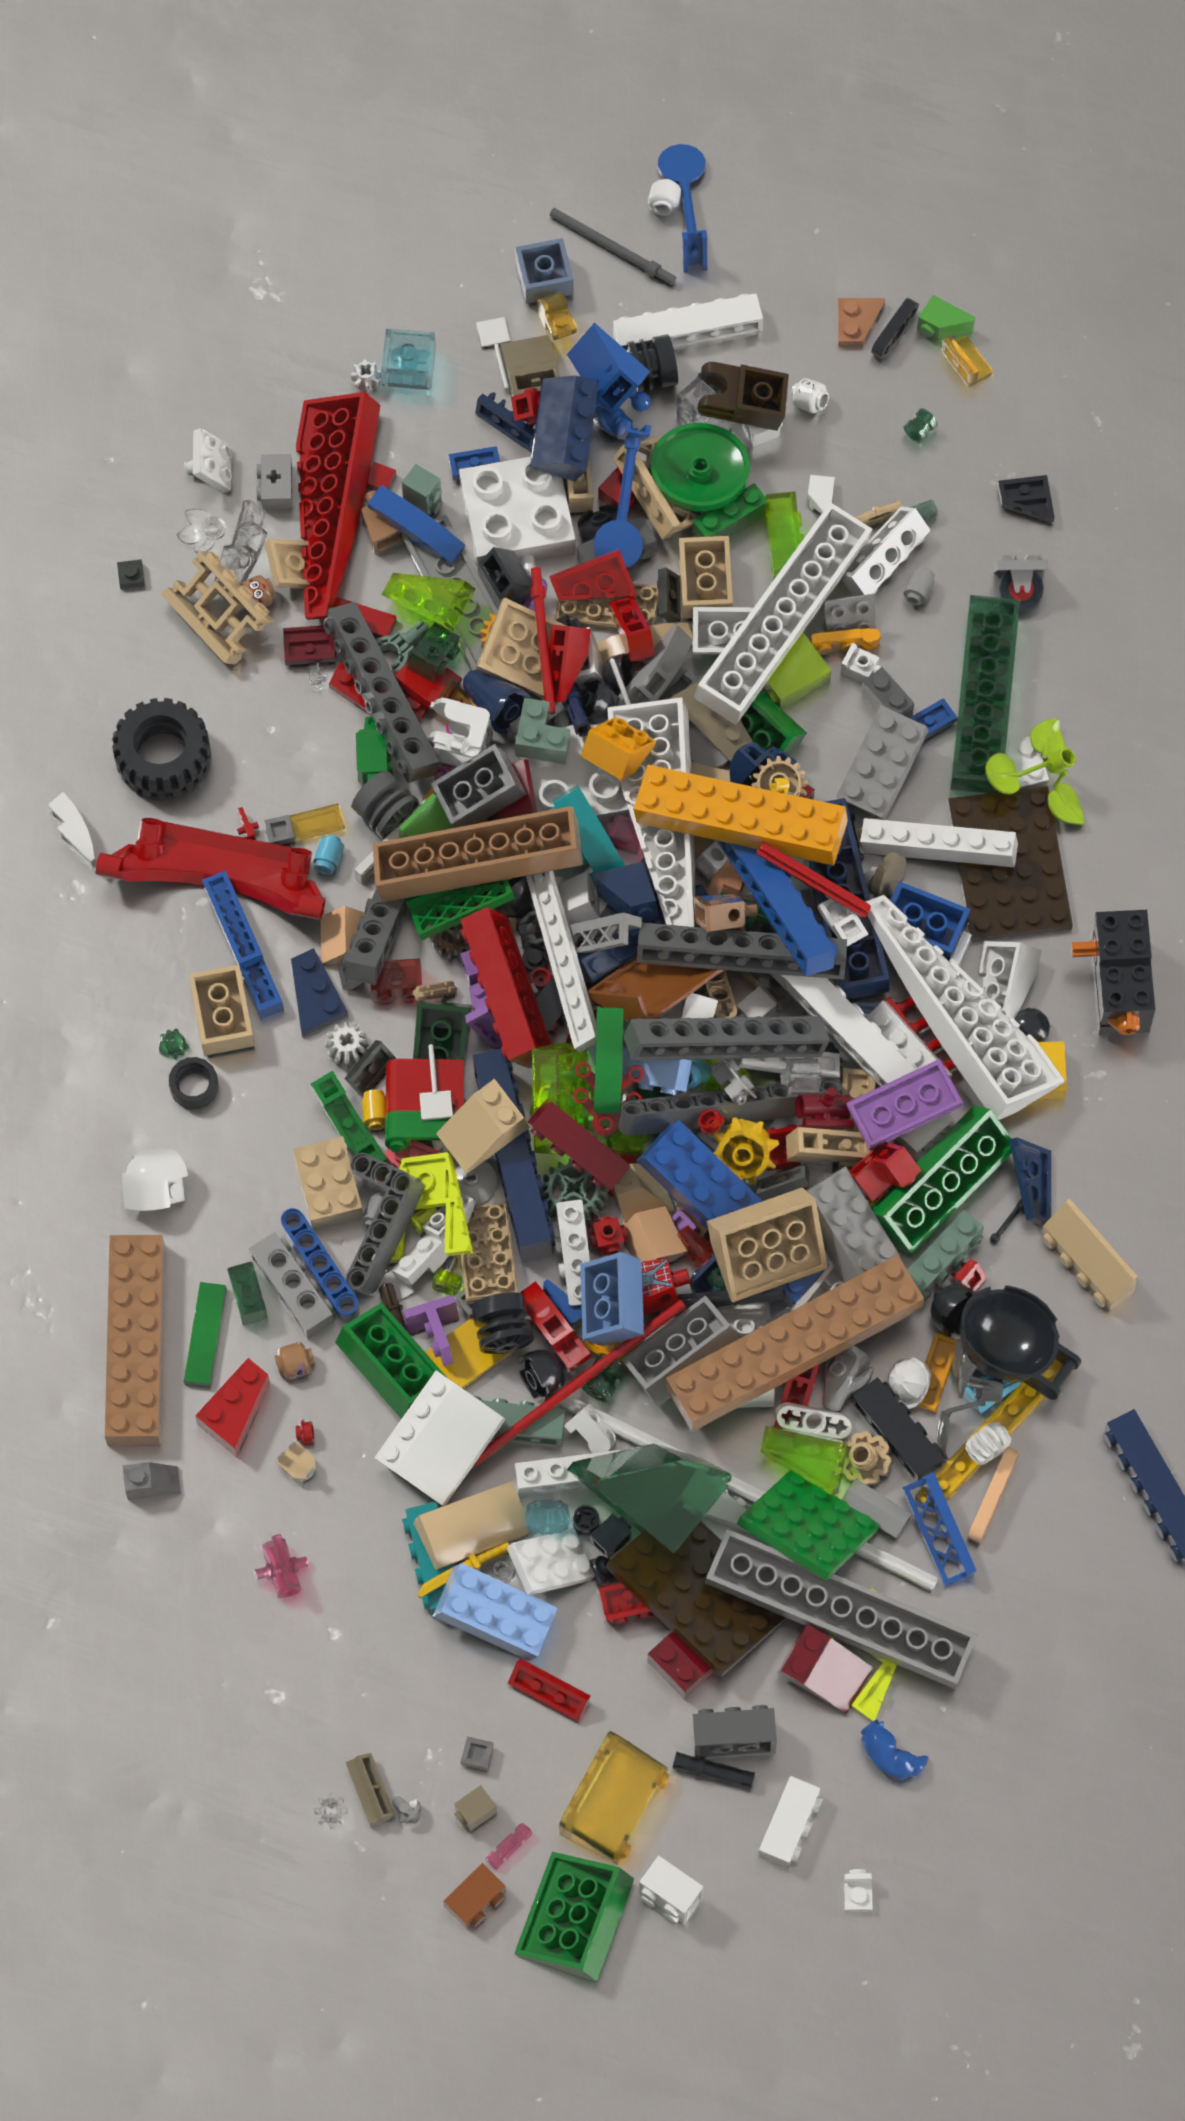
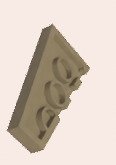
[669,680,753,762]

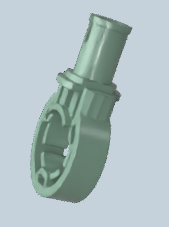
[376,619,431,674]

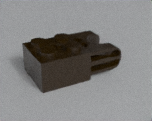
[697,362,789,431]

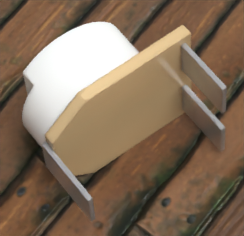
[275,1439,316,1483]

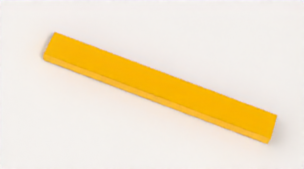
[915,1359,1064,1515]

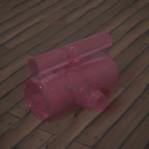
[254,1534,308,1598]

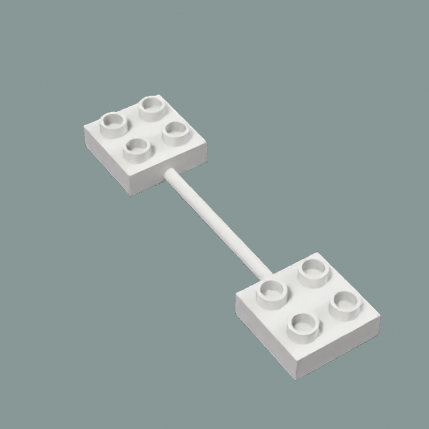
[459,457,632,826]

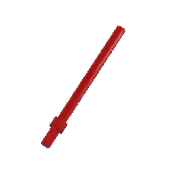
[530,567,556,715]

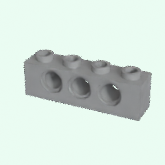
[249,1232,335,1339]

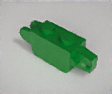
[356,716,393,785]

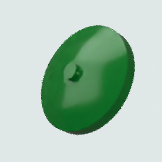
[650,423,750,511]

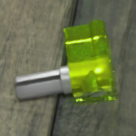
[432,1256,463,1296]

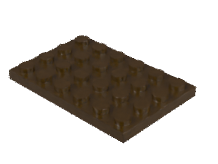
[947,786,1073,942]
[605,1500,788,1678]

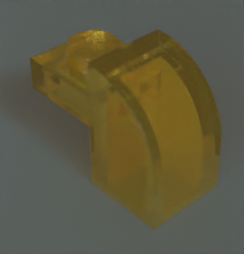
[537,292,577,340]

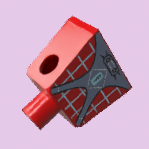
[641,1259,691,1317]

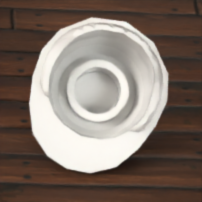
[888,1357,932,1409]

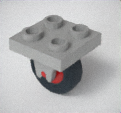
[994,555,1048,611]

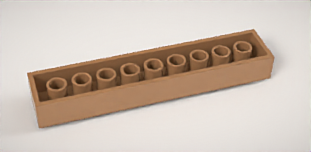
[666,1254,924,1432]

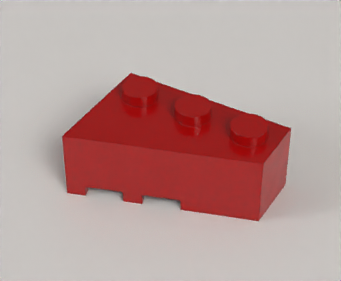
[195,1358,270,1458]

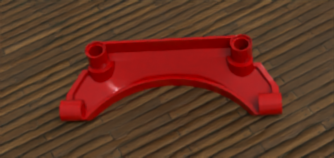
[96,818,325,920]

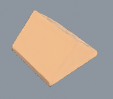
[320,906,366,966]
[625,1206,688,1262]

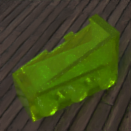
[764,491,804,581]
[381,573,476,632]
[760,1425,849,1495]

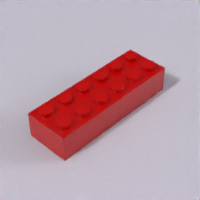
[461,907,556,1069]

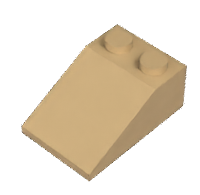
[436,1079,530,1174]

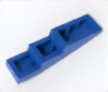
[367,485,465,565]

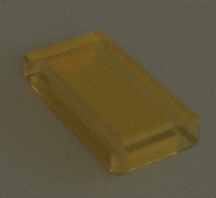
[289,803,345,841]

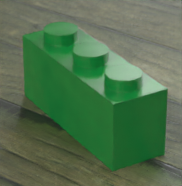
[693,483,769,538]

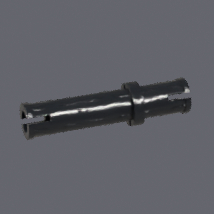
[672,1751,755,1790]

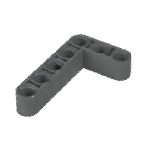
[346,1153,424,1295]

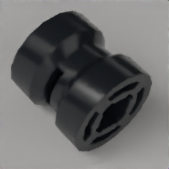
[573,1505,599,1538]

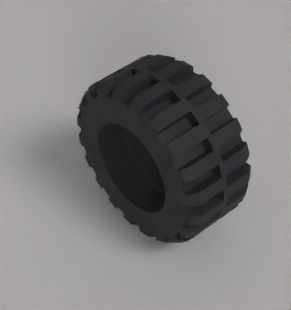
[112,698,211,799]

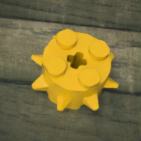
[712,1117,779,1184]

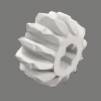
[325,1021,369,1067]
[965,1422,1012,1465]

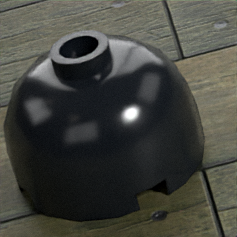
[579,677,618,724]
[486,876,533,917]
[930,1283,976,1337]
[517,1349,567,1404]

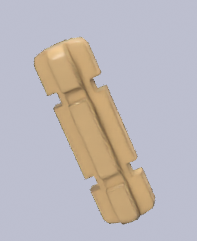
[413,980,457,1001]

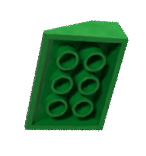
[514,1852,634,1981]

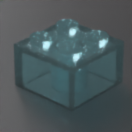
[381,329,436,390]

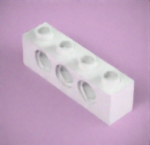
[841,506,930,596]
[515,1450,624,1498]

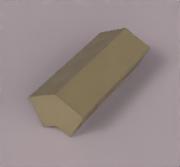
[346,1753,395,1828]

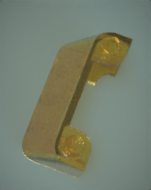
[559,1731,670,1865]

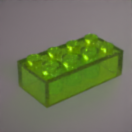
[532,1043,589,1155]

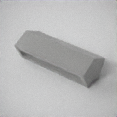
[841,1479,912,1538]

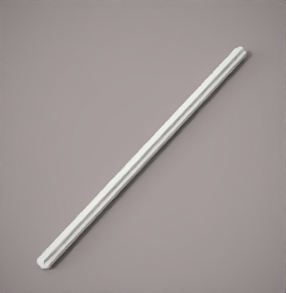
[558,1396,938,1591]

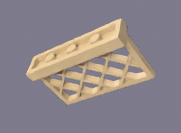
[613,436,707,540]

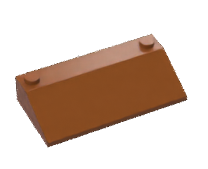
[587,923,746,1023]

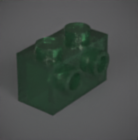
[407,623,460,683]

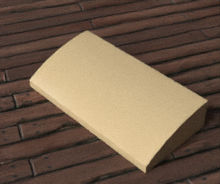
[413,1481,530,1570]

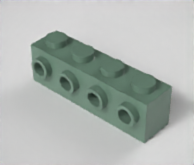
[907,1210,984,1303]

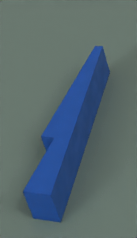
[202,871,284,1020]

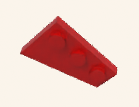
[549,549,638,601]

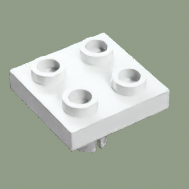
[184,428,233,493]

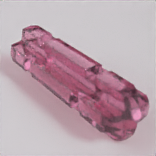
[486,1823,532,1869]

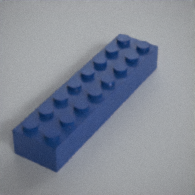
[637,1120,829,1306]

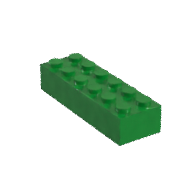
[871,1105,1012,1254]

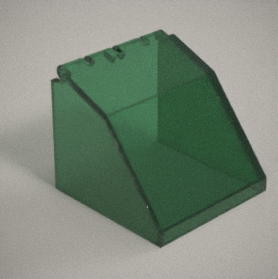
[567,1443,732,1553]

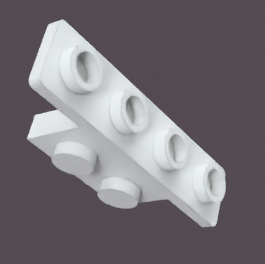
[555,1200,590,1306]

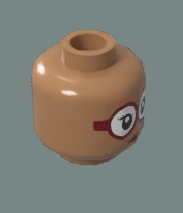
[240,575,276,607]

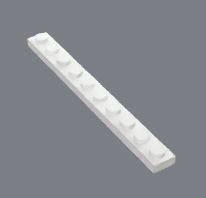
[526,871,597,1052]

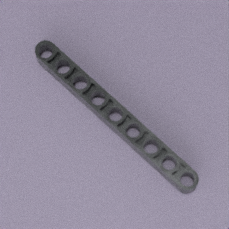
[619,1078,842,1136]

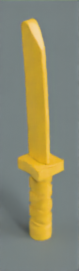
[417,1542,509,1598]

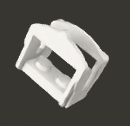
[428,698,493,766]

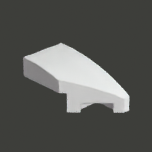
[807,475,835,514]

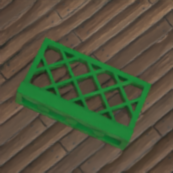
[405,879,515,941]

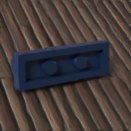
[475,392,535,452]

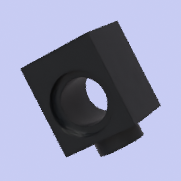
[590,1513,632,1559]

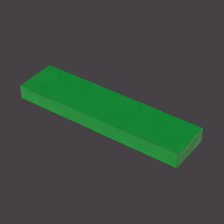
[184,1282,227,1387]

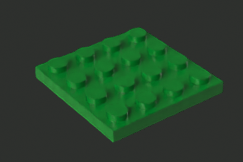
[737,1469,880,1581]

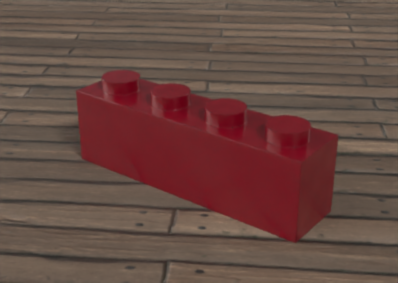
[528,1098,631,1190]

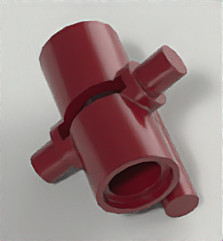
[795,1087,854,1129]

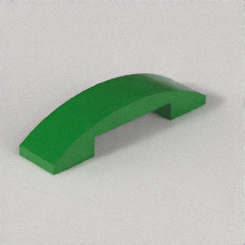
[594,1007,623,1113]
[310,1071,387,1171]

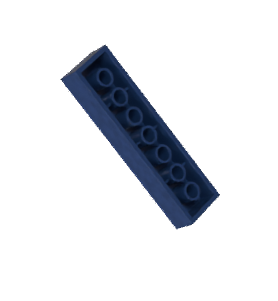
[804,798,890,1000]
[473,1049,556,1263]

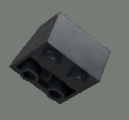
[478,547,532,610]

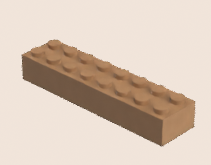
[372,806,583,902]
[105,1235,165,1446]

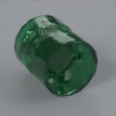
[581,1353,628,1403]

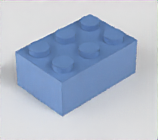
[580,1252,644,1346]

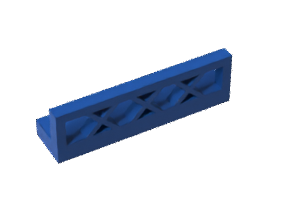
[902,1472,977,1587]

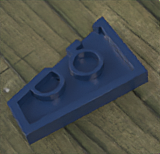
[291,948,348,1037]
[1009,1137,1051,1226]

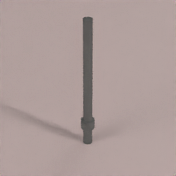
[550,208,677,285]

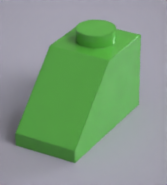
[917,295,976,340]

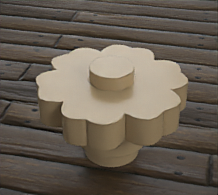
[838,1431,893,1486]

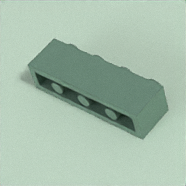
[474,1396,566,1447]

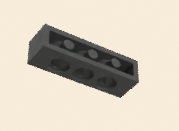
[342,889,405,985]

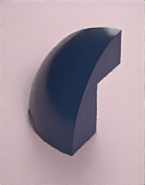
[730,743,797,787]

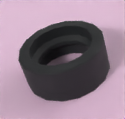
[169,1057,218,1109]

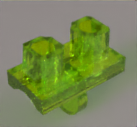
[603,1126,649,1157]

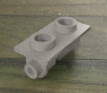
[710,1058,757,1105]

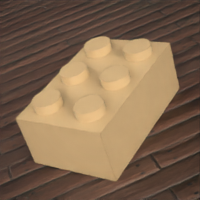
[679,536,733,619]
[189,964,255,1056]
[293,1136,363,1230]

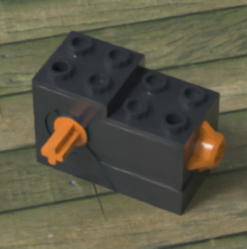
[1071,909,1156,1035]

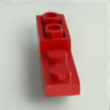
[520,1281,592,1372]

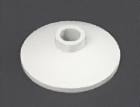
[454,1161,497,1206]

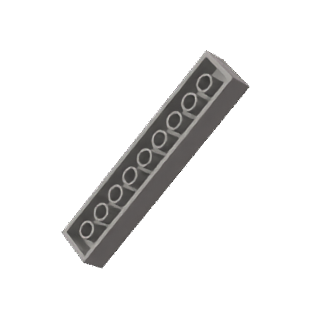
[705,1529,978,1689]

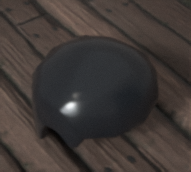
[603,653,632,694]
[1015,1007,1051,1042]

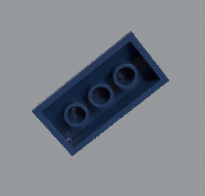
[530,375,599,482]

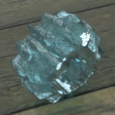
[525,1499,570,1535]

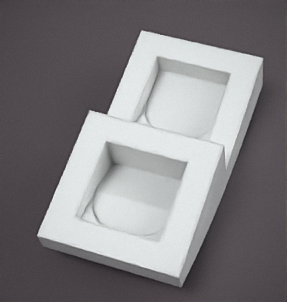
[817,899,868,947]

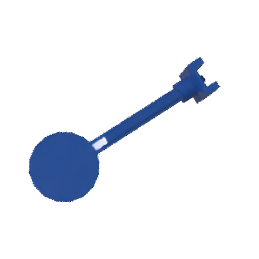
[658,144,708,271]
[593,422,651,568]

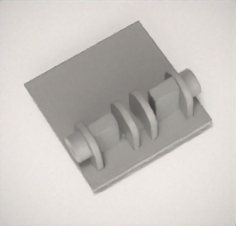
[823,593,876,632]

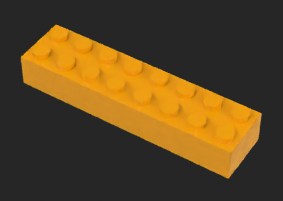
[633,765,848,866]

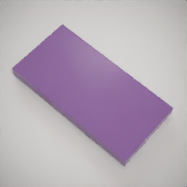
[846,1059,963,1151]

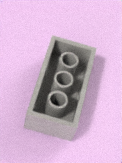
[836,705,929,820]
[806,1167,900,1283]
[621,1296,739,1407]

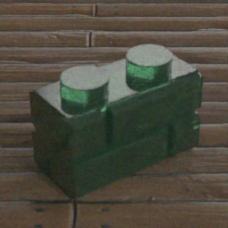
[227,1262,268,1325]

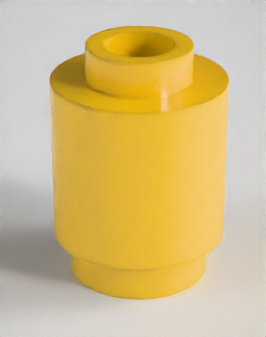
[361,1090,385,1130]

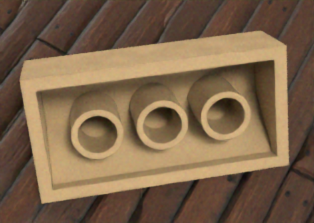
[1042,1198,1138,1312]

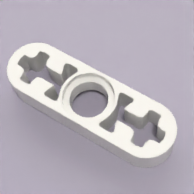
[775,1402,852,1439]

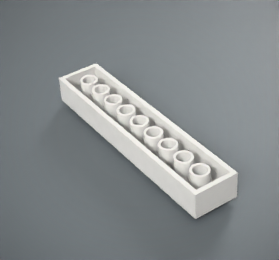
[694,502,872,725]

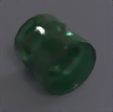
[903,408,938,443]

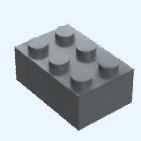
[431,744,527,828]
[692,1705,777,1758]

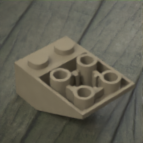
[500,335,560,396]

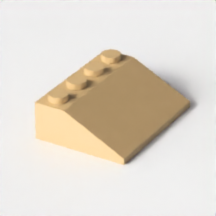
[707,1188,828,1302]

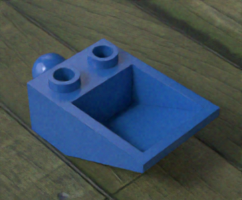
[567,322,651,415]

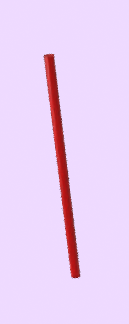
[473,1299,686,1467]

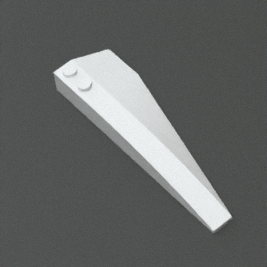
[608,697,695,927]
[866,895,1065,1120]

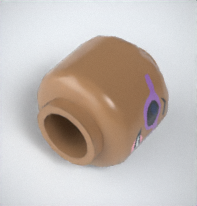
[274,1342,315,1380]

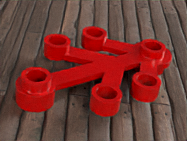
[573,1061,644,1136]

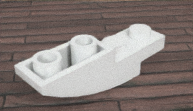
[391,1192,476,1285]

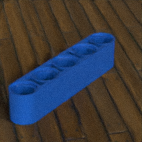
[281,1208,360,1323]

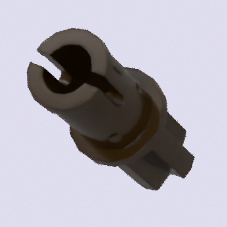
[379,1283,408,1332]

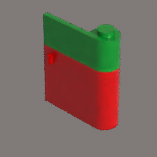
[385,1058,464,1153]

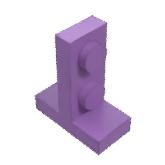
[465,983,503,1049]
[403,1295,459,1366]

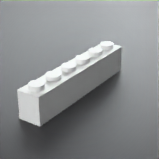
[613,293,763,351]
[860,818,1018,867]

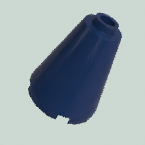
[463,669,530,734]

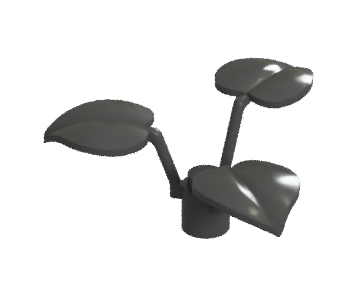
[937,1339,1003,1460]

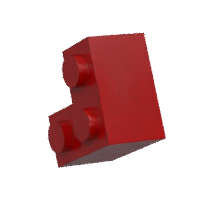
[849,1142,921,1202]

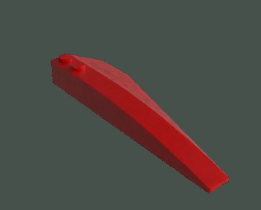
[296,392,381,620]

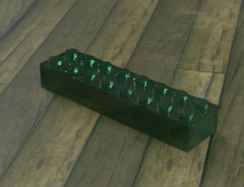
[950,595,1020,793]

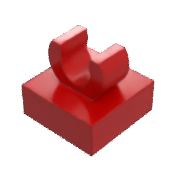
[951,1259,987,1291]

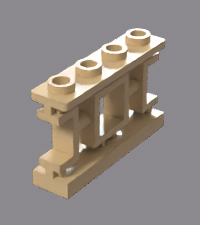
[161,551,273,665]

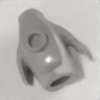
[823,1346,874,1412]

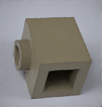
[453,1785,497,1832]

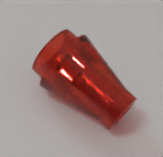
[677,1225,714,1264]

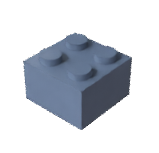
[515,238,574,304]

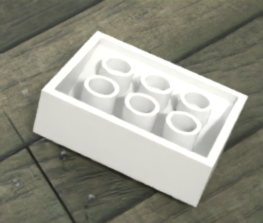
[374,1371,506,1506]

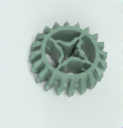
[540,1158,610,1224]

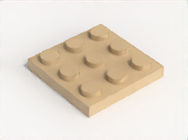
[476,598,566,698]

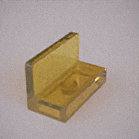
[941,335,993,388]

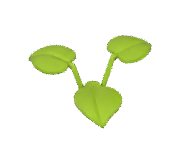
[985,718,1085,825]

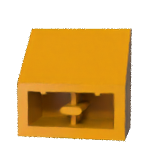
[580,717,656,780]

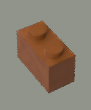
[443,1863,506,1929]

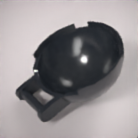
[959,1285,1081,1400]

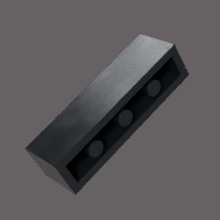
[852,1377,944,1482]

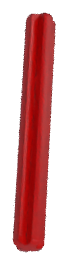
[756,842,871,918]

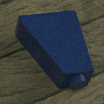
[593,861,659,923]

